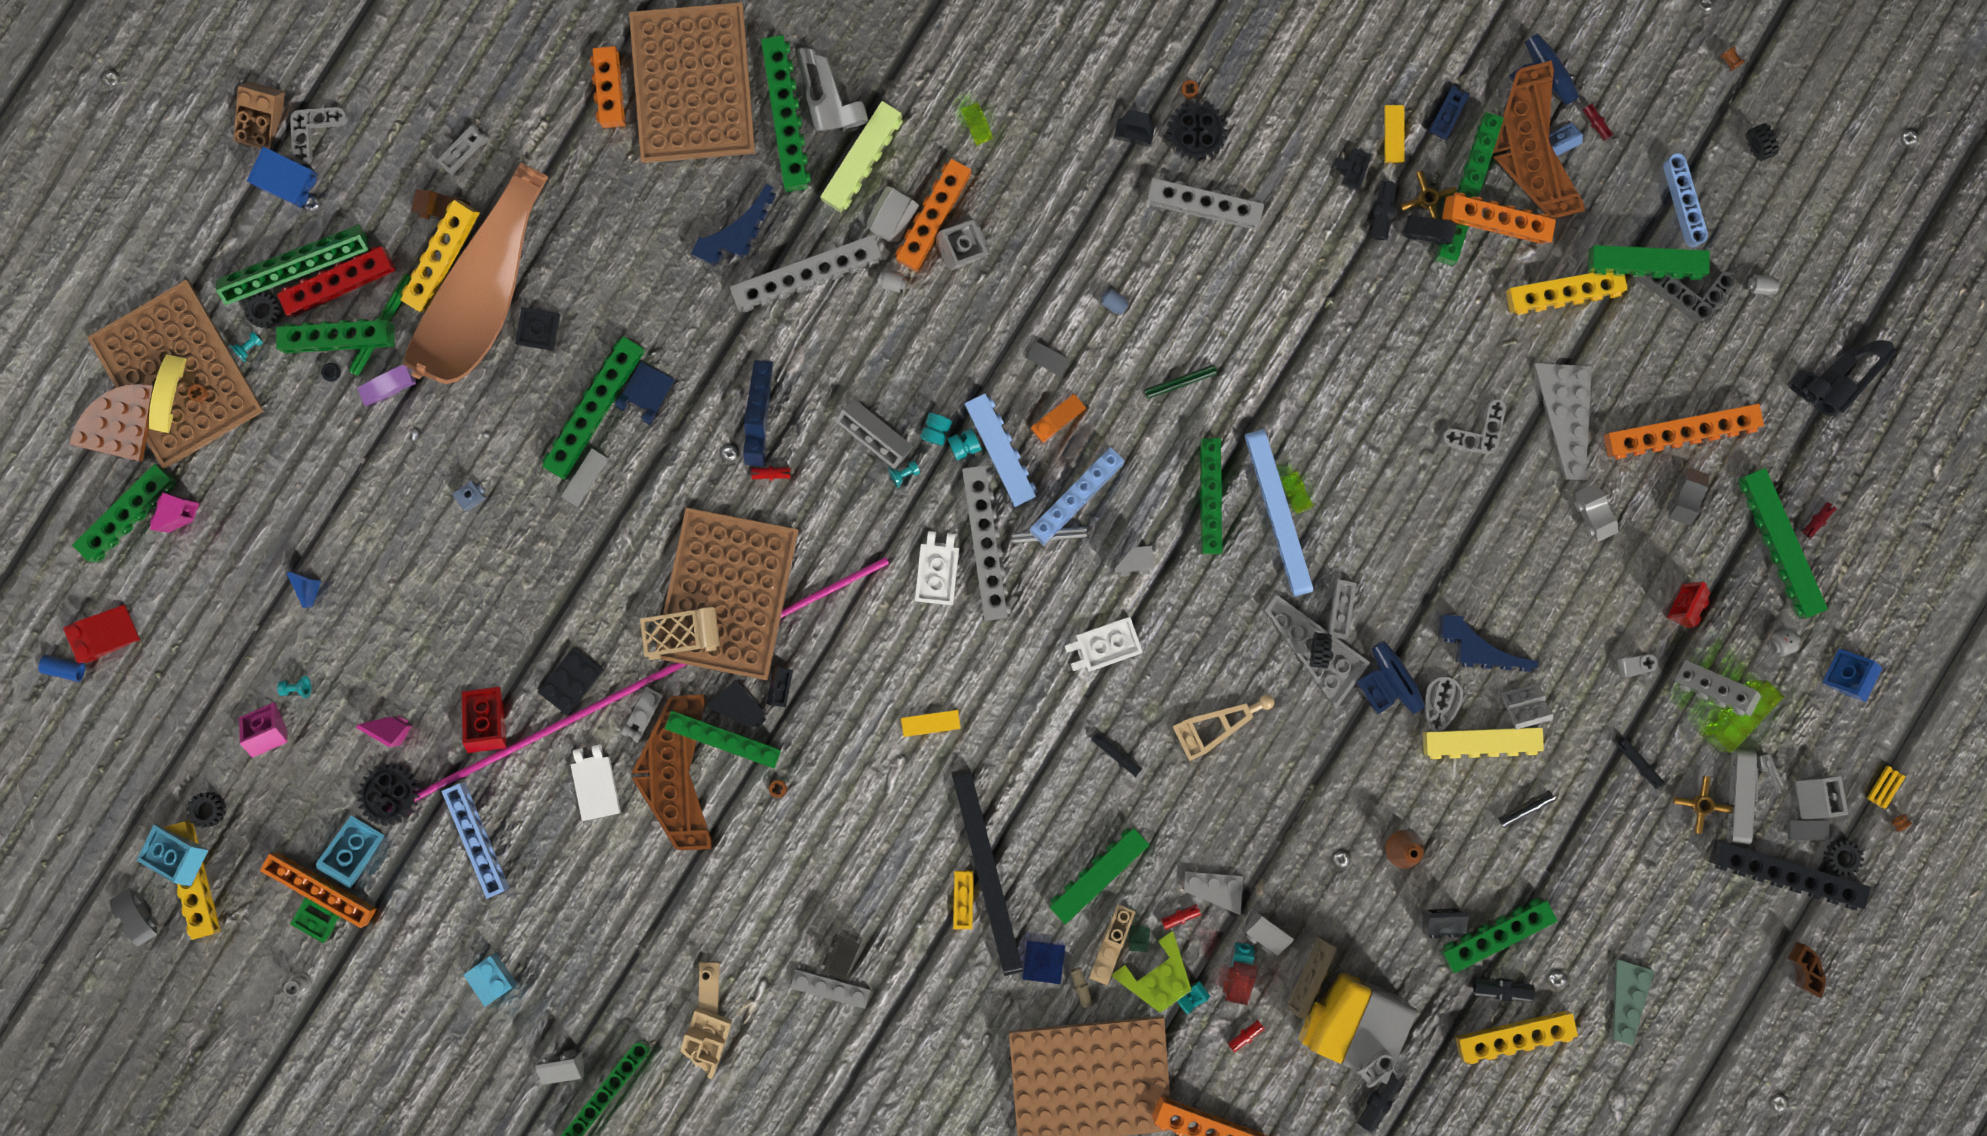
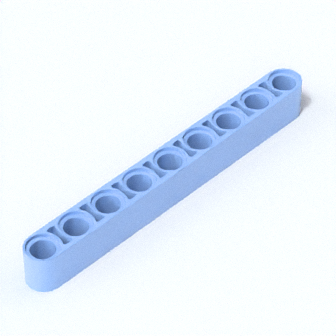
[1245,429,1313,597]

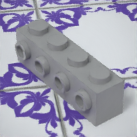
[835,399,914,469]
[1675,660,1761,717]

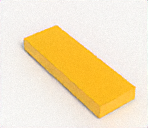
[1384,105,1405,163]
[901,710,961,737]
[953,870,974,929]

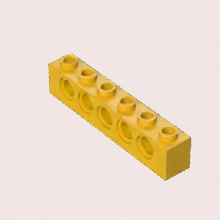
[400,200,480,312]
[1506,273,1628,315]
[163,820,221,940]
[1455,1010,1578,1064]

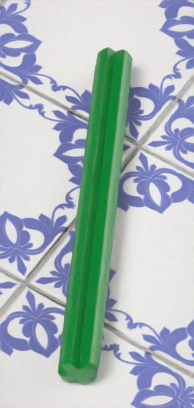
[349,273,412,376]

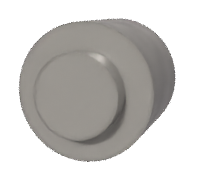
[878,270,907,293]
[1748,274,1779,295]

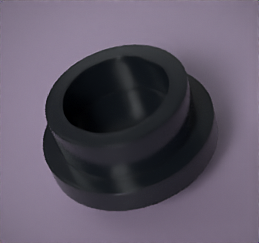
[321,363,341,382]

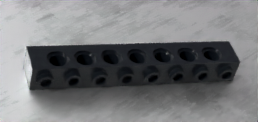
[1709,840,1871,911]

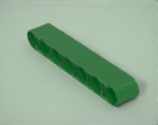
[561,1040,651,1136]

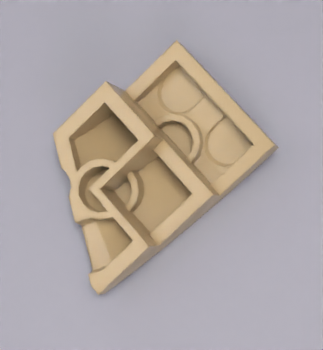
[680,1007,733,1079]

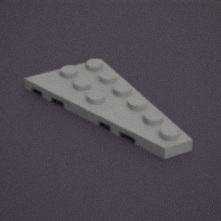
[1533,363,1592,481]
[1264,595,1370,709]

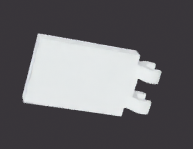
[915,531,959,605]
[1064,617,1143,672]
[571,744,621,821]

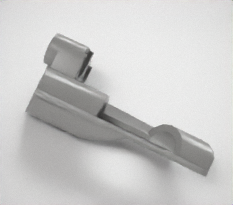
[796,47,868,132]

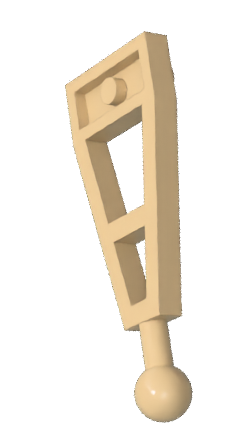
[1172,694,1274,761]

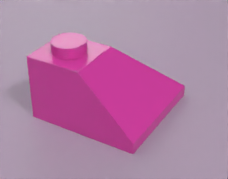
[356,715,412,747]

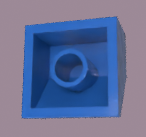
[1822,649,1882,703]

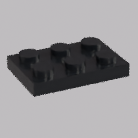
[538,647,605,716]

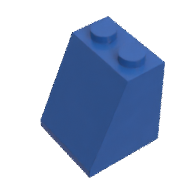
[247,147,317,208]

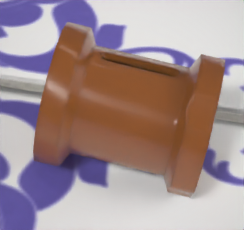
[1720,46,1745,72]

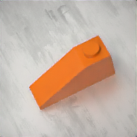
[1030,394,1086,445]

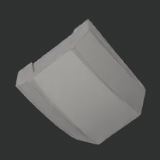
[867,186,920,242]
[936,220,990,270]

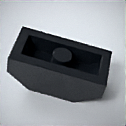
[1114,110,1155,147]

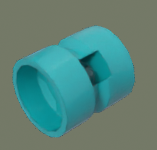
[920,412,952,446]
[947,428,982,461]

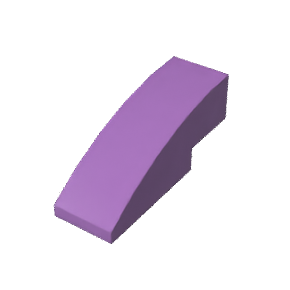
[358,365,416,406]

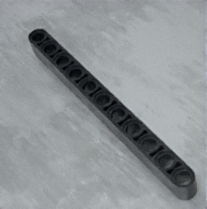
[951,767,1023,976]

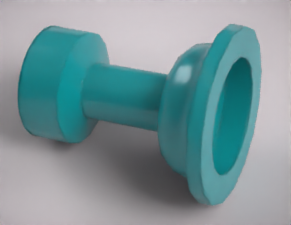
[229,331,263,362]
[888,460,920,488]
[277,676,312,698]

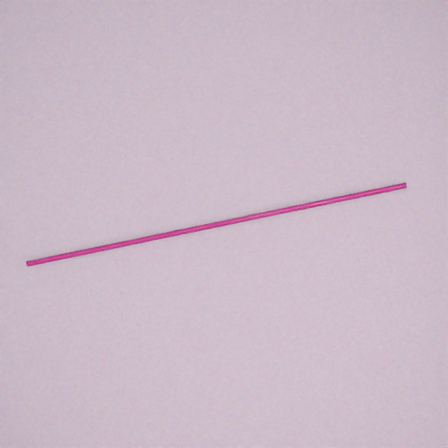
[388,557,889,812]

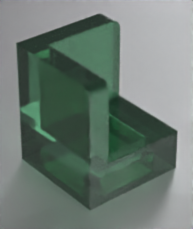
[1128,925,1150,952]

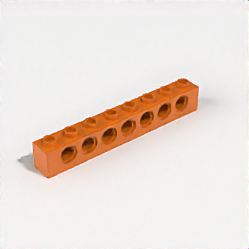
[1603,404,1764,460]

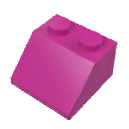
[239,702,287,758]

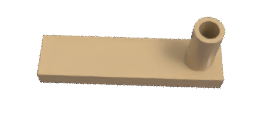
[698,962,720,1015]

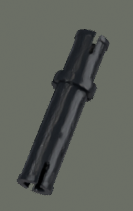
[1091,731,1143,778]
[1616,737,1665,789]
[1498,790,1555,828]

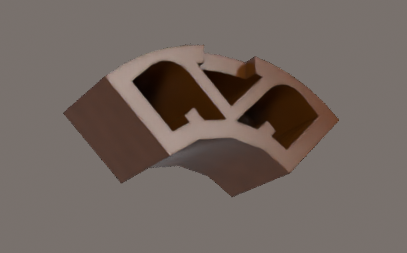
[411,189,470,227]
[1787,942,1826,998]

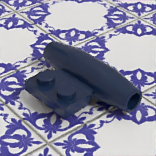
[1509,33,1579,106]
[1356,641,1425,714]

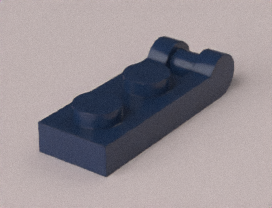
[1429,85,1470,140]

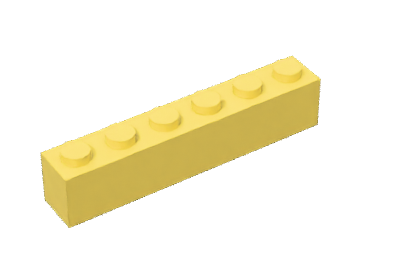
[1423,727,1544,759]

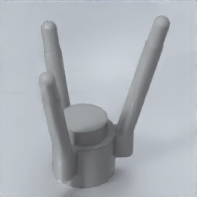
[1755,754,1783,802]

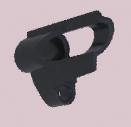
[1788,340,1897,416]

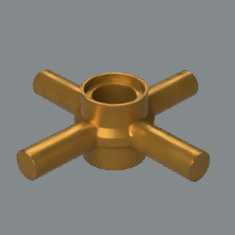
[1400,170,1457,219]
[1673,776,1733,834]

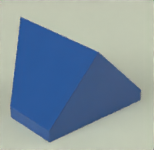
[286,572,322,608]

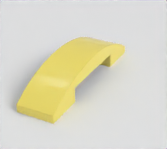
[149,354,186,433]

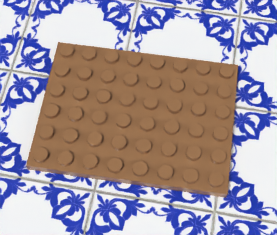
[629,2,756,163]
[87,280,264,469]
[655,508,799,681]
[1009,1016,1173,1136]

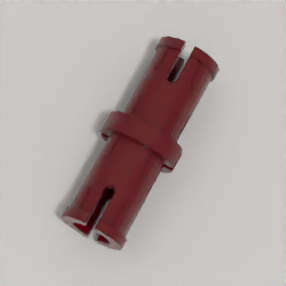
[1582,103,1614,141]
[1801,502,1837,539]

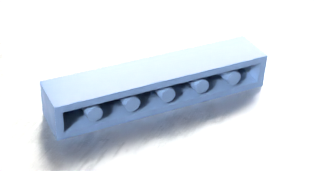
[965,393,1037,508]

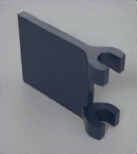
[615,362,675,425]

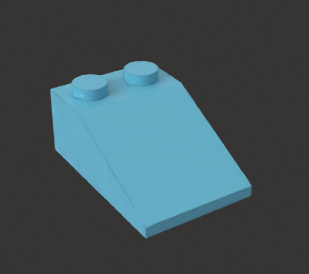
[316,816,384,889]
[137,825,208,886]

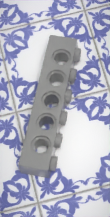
[1146,177,1264,230]

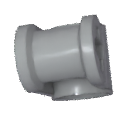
[1617,655,1658,678]
[1355,1050,1395,1088]

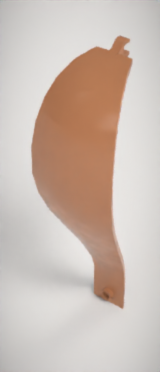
[403,163,548,384]

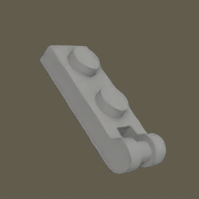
[437,124,489,175]
[621,686,664,743]

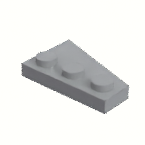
[1183,871,1243,915]

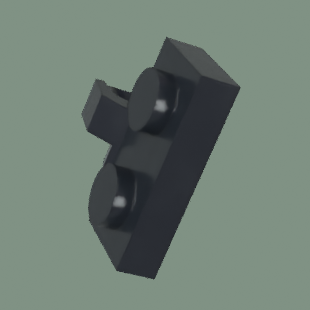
[1331,148,1372,191]

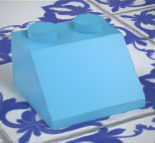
[463,953,517,1007]

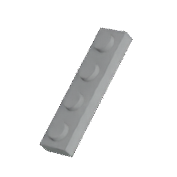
[791,968,870,1009]

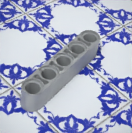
[1727,749,1757,844]

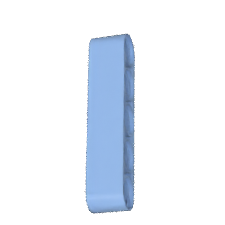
[1663,153,1708,247]

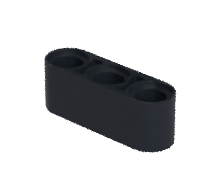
[1402,216,1457,244]

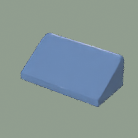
[1549,122,1583,156]

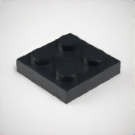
[515,307,561,352]

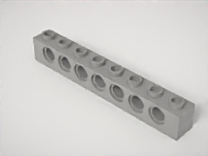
[730,235,882,312]
[962,465,1011,621]

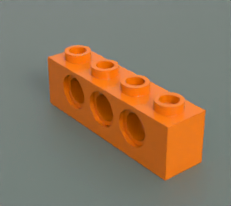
[590,46,626,128]

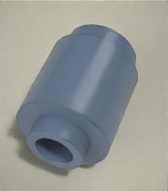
[1100,288,1130,315]

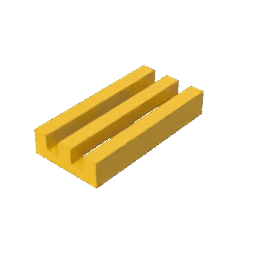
[1867,766,1906,809]

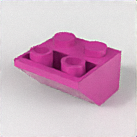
[150,493,199,533]

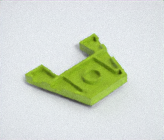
[1111,931,1192,1013]

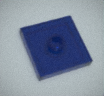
[1022,940,1065,984]

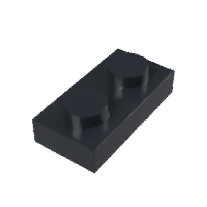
[766,666,793,707]

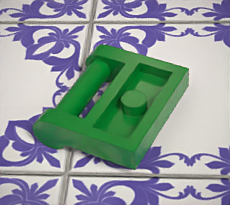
[290,897,341,943]

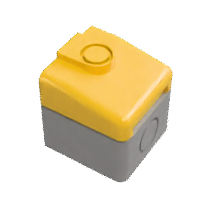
[1298,973,1417,1084]

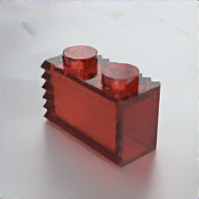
[1222,961,1257,1006]

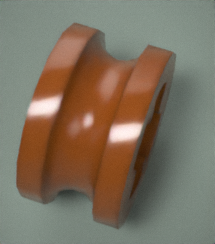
[1181,80,1199,99]
[188,384,208,402]
[769,780,787,798]
[1890,814,1912,832]

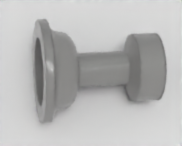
[284,973,312,997]

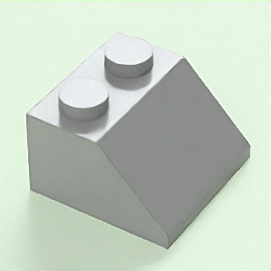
[1244,912,1294,956]

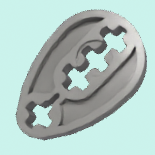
[1424,677,1463,732]

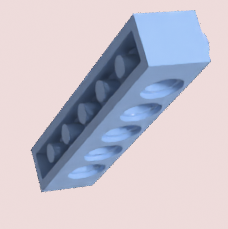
[1030,447,1124,546]
[442,782,510,899]

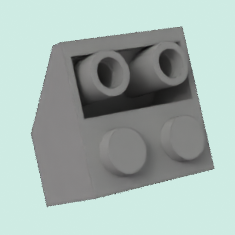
[1113,546,1154,577]
[1794,775,1848,819]
[535,1050,585,1085]

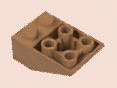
[234,82,285,150]

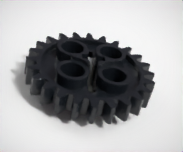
[1166,100,1228,163]
[357,763,420,826]

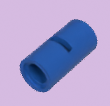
[38,655,85,682]

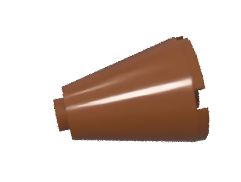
[1385,830,1424,869]

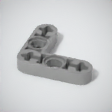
[290,107,348,167]
[1442,399,1506,454]

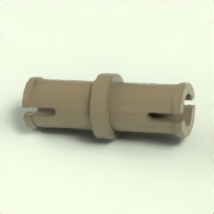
[1070,967,1093,1008]

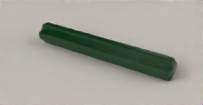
[1144,365,1217,399]

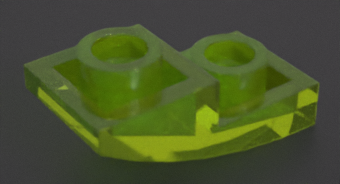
[960,102,994,146]
[1280,471,1314,516]

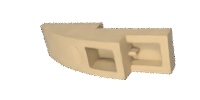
[1089,905,1135,986]

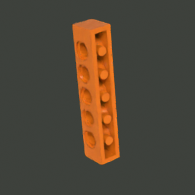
[895,159,971,273]
[1442,193,1556,244]
[259,852,377,928]
[1151,1096,1267,1136]

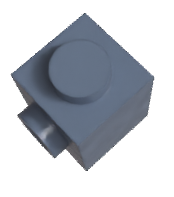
[452,481,486,511]

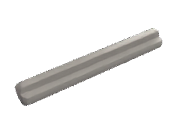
[1011,527,1087,543]

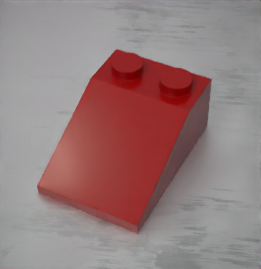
[1667,582,1710,628]
[63,605,141,663]
[462,687,506,753]

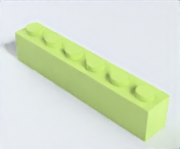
[820,101,903,213]

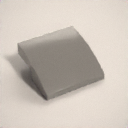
[1501,683,1553,730]

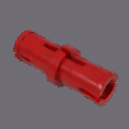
[751,466,791,481]
[1161,904,1201,930]
[1227,1019,1265,1053]

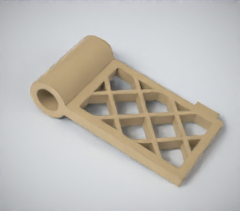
[640,607,720,660]

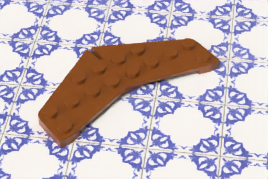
[1493,60,1585,219]
[631,694,712,850]

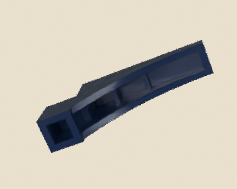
[691,184,776,267]
[743,360,773,466]
[1439,615,1538,672]

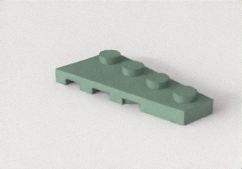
[1612,958,1654,1045]

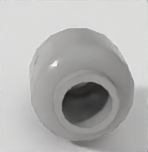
[1769,629,1801,657]

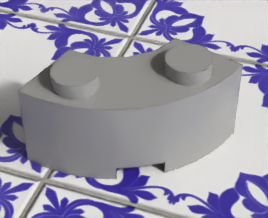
[1574,483,1618,542]

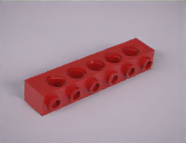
[277,246,397,318]

